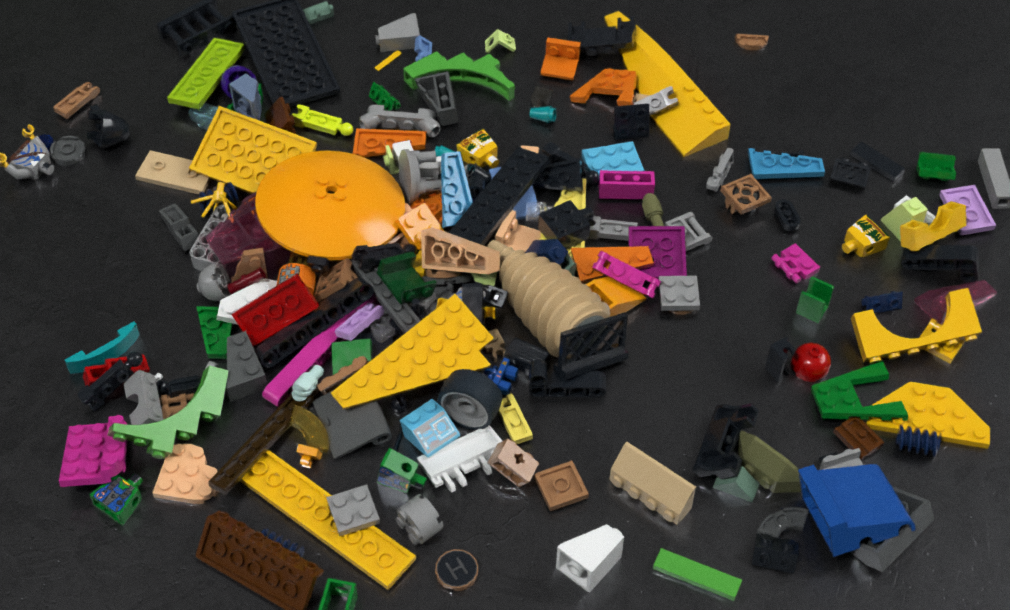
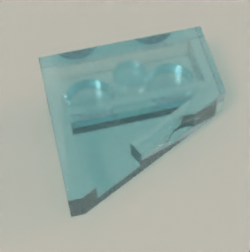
[188,103,218,131]

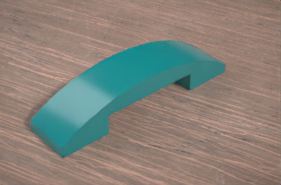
[65,321,139,374]

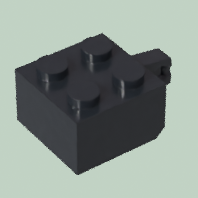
[538,200,594,249]

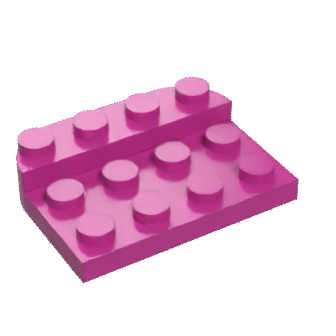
[59,415,128,487]

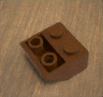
[264,97,296,134]

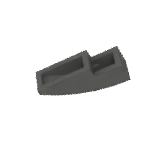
[159,203,198,251]

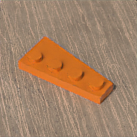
[353,128,427,158]
[571,246,654,284]

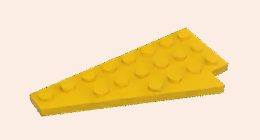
[331,294,494,410]

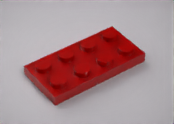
[231,273,319,346]

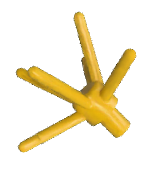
[191,182,240,223]

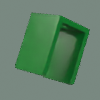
[796,276,834,323]
[319,578,358,610]

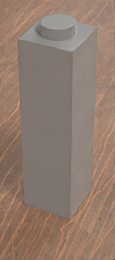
[978,148,1010,209]

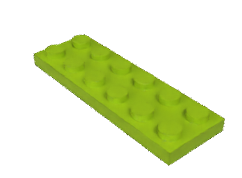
[167,38,245,110]

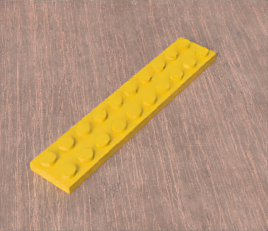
[240,450,416,590]

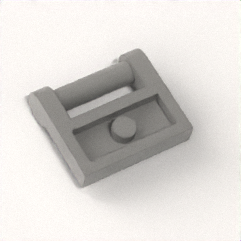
[665,212,713,251]

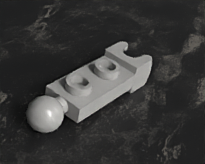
[633,86,679,116]
[587,216,638,241]

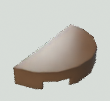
[735,34,769,50]

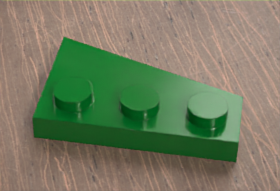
[196,306,233,359]

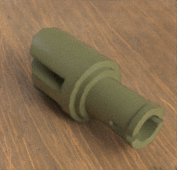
[642,193,664,226]

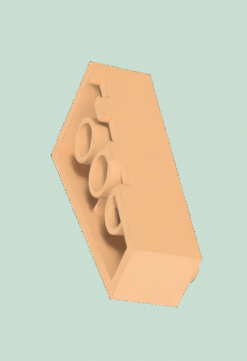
[421,227,500,274]

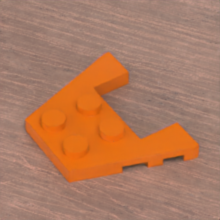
[570,68,637,106]

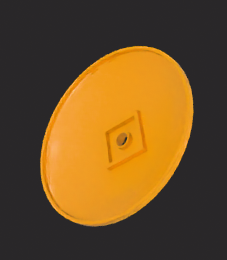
[255,151,405,260]

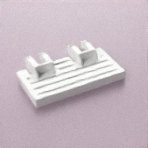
[417,425,502,493]

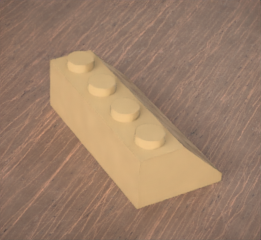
[609,442,696,525]

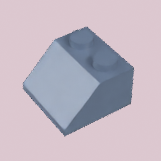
[229,74,262,121]

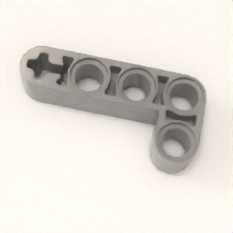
[190,205,233,271]

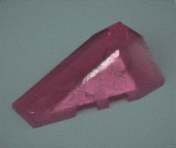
[914,280,997,325]

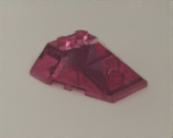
[205,191,283,264]

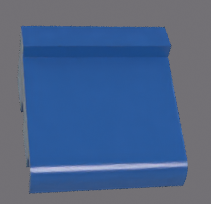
[798,464,916,557]

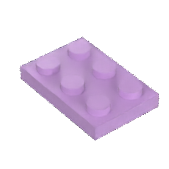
[939,185,996,236]

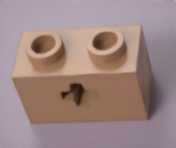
[487,439,539,487]

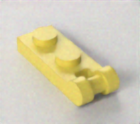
[498,393,533,444]

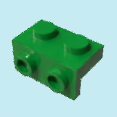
[916,152,956,181]

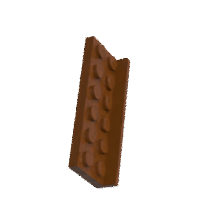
[195,511,324,610]

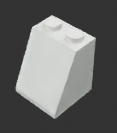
[556,524,624,593]

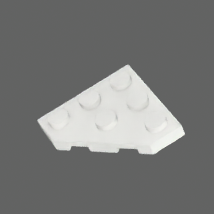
[216,278,277,325]

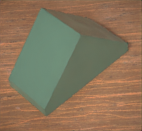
[713,466,759,502]

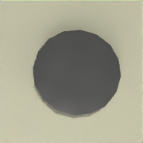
[50,136,86,166]

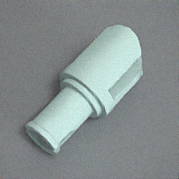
[292,365,324,401]

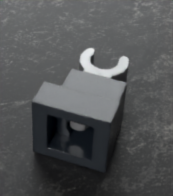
[484,285,508,309]

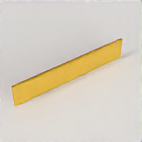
[374,50,402,71]

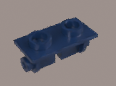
[861,291,903,314]

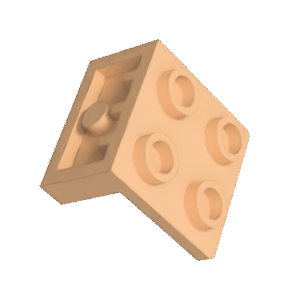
[495,210,541,252]

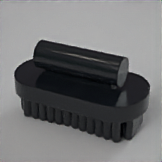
[166,375,202,398]

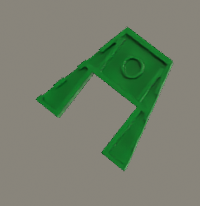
[811,361,908,421]

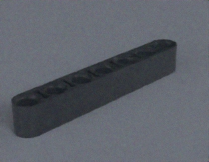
[255,278,374,368]

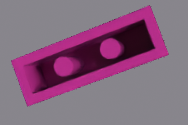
[599,170,655,199]

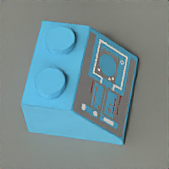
[400,399,460,458]

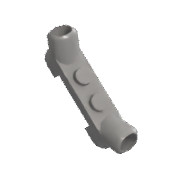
[359,105,440,138]

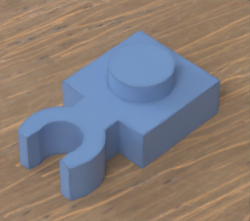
[414,35,432,61]

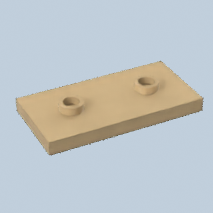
[135,151,211,194]

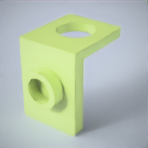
[485,29,516,53]
[383,145,399,174]

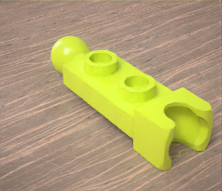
[291,104,354,136]

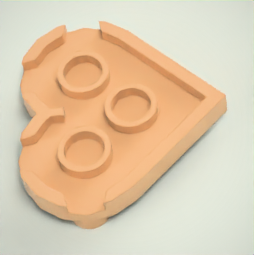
[153,444,218,504]

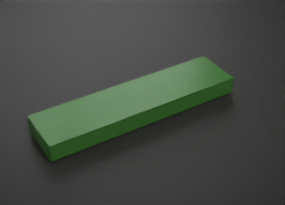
[653,548,742,601]

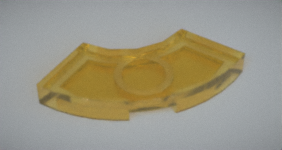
[290,405,329,453]

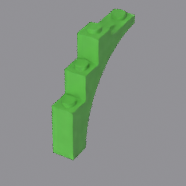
[403,51,515,100]
[107,365,229,459]

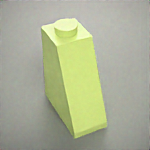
[881,197,928,242]

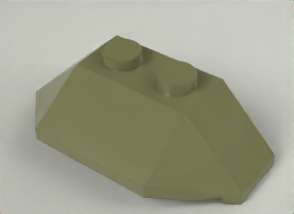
[737,431,801,493]

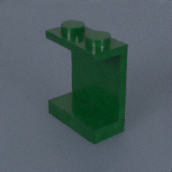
[377,251,437,305]

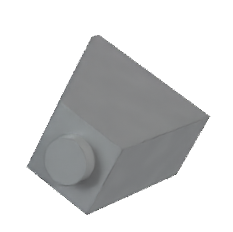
[375,13,420,52]

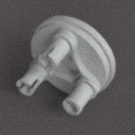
[399,149,442,204]

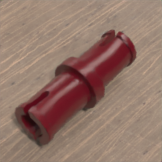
[227,267,266,294]

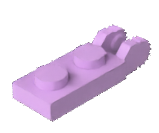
[335,303,384,341]

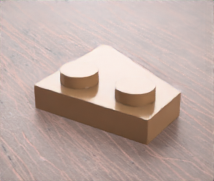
[231,248,268,283]

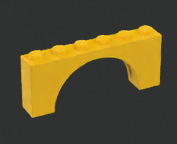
[851,288,982,364]

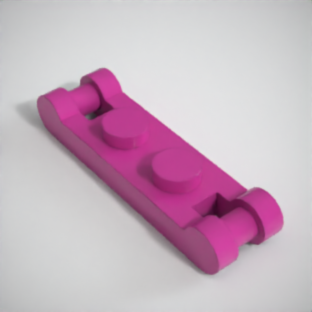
[592,251,661,299]

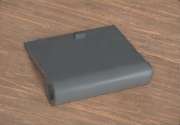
[312,389,393,460]

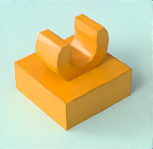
[296,444,322,468]

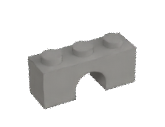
[123,370,164,425]

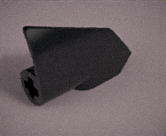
[466,163,490,199]

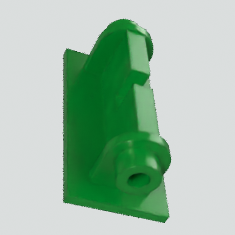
[369,82,401,111]

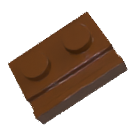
[833,416,884,461]

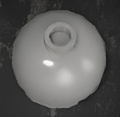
[197,263,232,302]

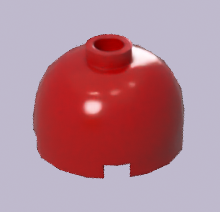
[790,342,831,382]

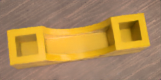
[900,201,966,251]

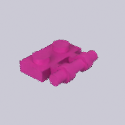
[771,243,820,284]

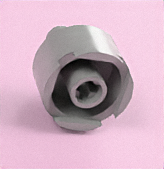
[395,494,443,545]

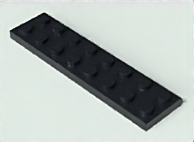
[449,147,550,246]

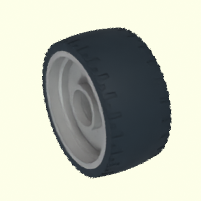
[437,369,502,430]

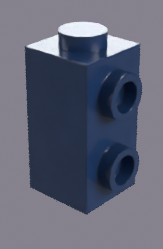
[525,239,568,265]

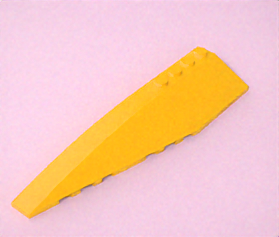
[604,11,731,157]

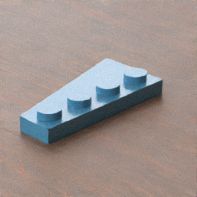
[748,148,825,179]
[441,151,473,228]

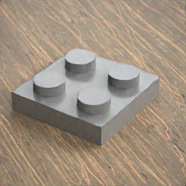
[659,276,700,311]
[326,485,380,536]

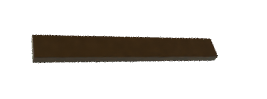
[208,382,321,496]

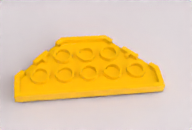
[866,382,990,449]

